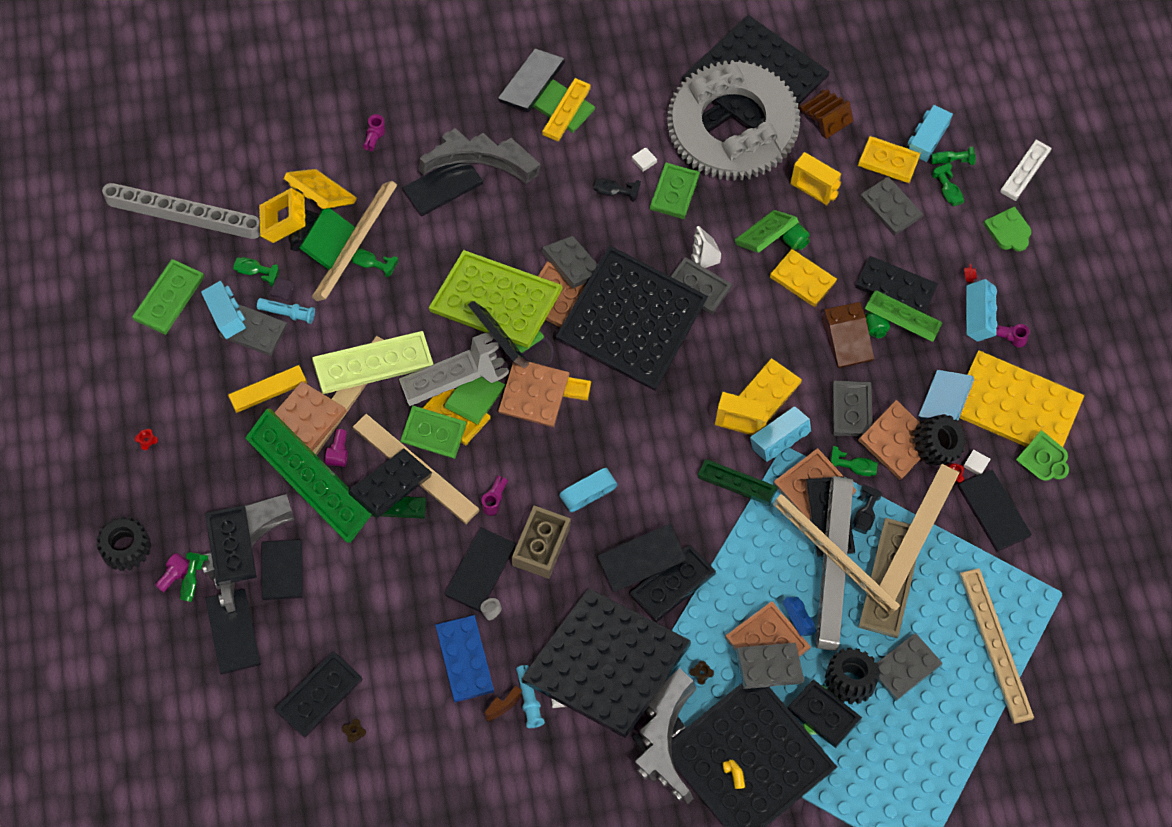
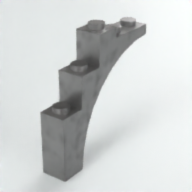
[419,128,541,184]
[202,494,294,613]
[635,668,697,805]

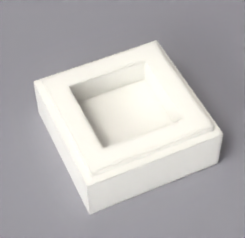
[632,147,657,172]
[964,450,990,475]

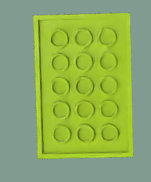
[429,250,562,348]

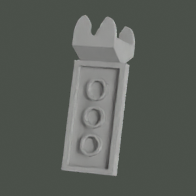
[399,332,509,406]

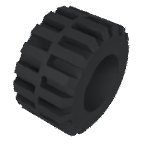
[913,414,966,466]
[96,516,151,571]
[825,648,880,704]

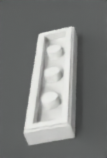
[1000,140,1052,201]

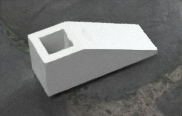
[691,226,721,268]

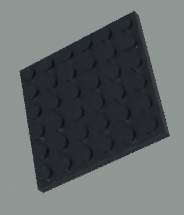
[682,15,830,129]
[556,245,708,391]
[521,588,691,738]
[671,683,837,827]

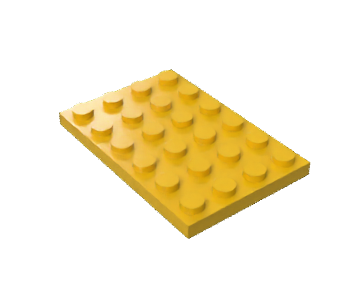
[960,350,1085,447]

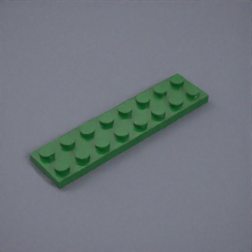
[245,409,372,543]

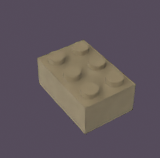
[512,506,571,579]

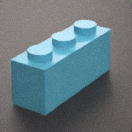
[907,105,953,162]
[967,279,997,342]
[201,281,246,339]
[750,406,811,462]

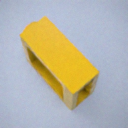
[790,152,841,205]
[259,188,305,243]
[715,392,769,435]

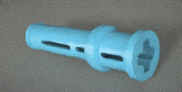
[257,298,315,324]
[516,665,545,728]

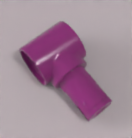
[363,114,385,151]
[996,324,1030,347]
[325,429,348,467]
[482,476,508,516]
[154,553,189,593]

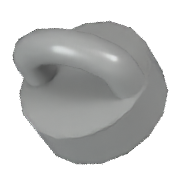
[481,598,502,620]

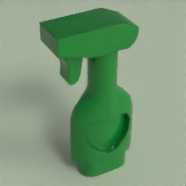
[931,147,976,165]
[932,163,965,207]
[351,248,399,277]
[233,257,279,287]
[830,446,878,477]
[180,552,208,602]

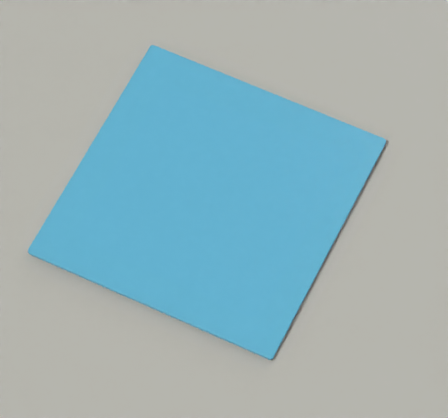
[646,448,1062,827]

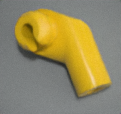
[723,760,745,789]

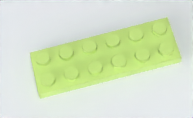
[312,331,433,394]

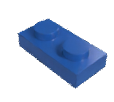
[782,597,817,636]

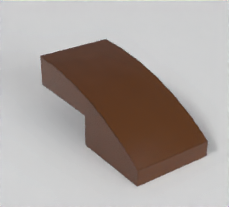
[484,686,522,721]

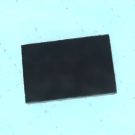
[262,540,303,600]
[788,679,862,748]

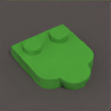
[983,206,1031,251]
[1016,430,1069,481]

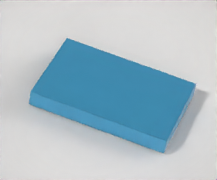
[919,370,974,420]

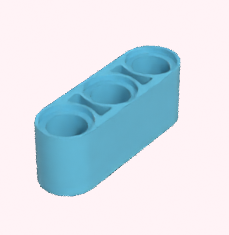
[559,468,618,512]

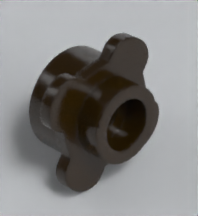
[690,661,714,685]
[342,719,366,743]

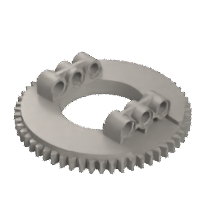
[667,60,800,181]

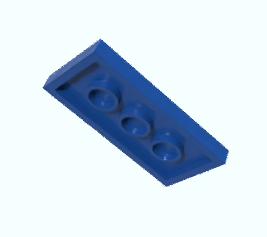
[435,615,494,702]

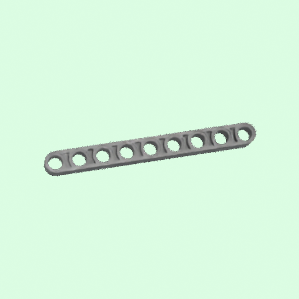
[102,183,260,239]
[816,476,853,651]

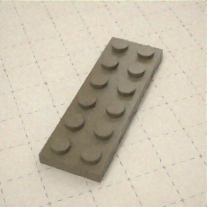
[858,518,917,638]

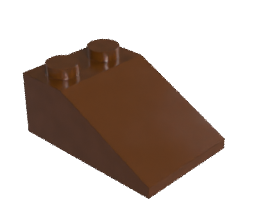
[822,302,874,368]

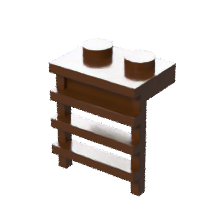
[798,89,854,139]

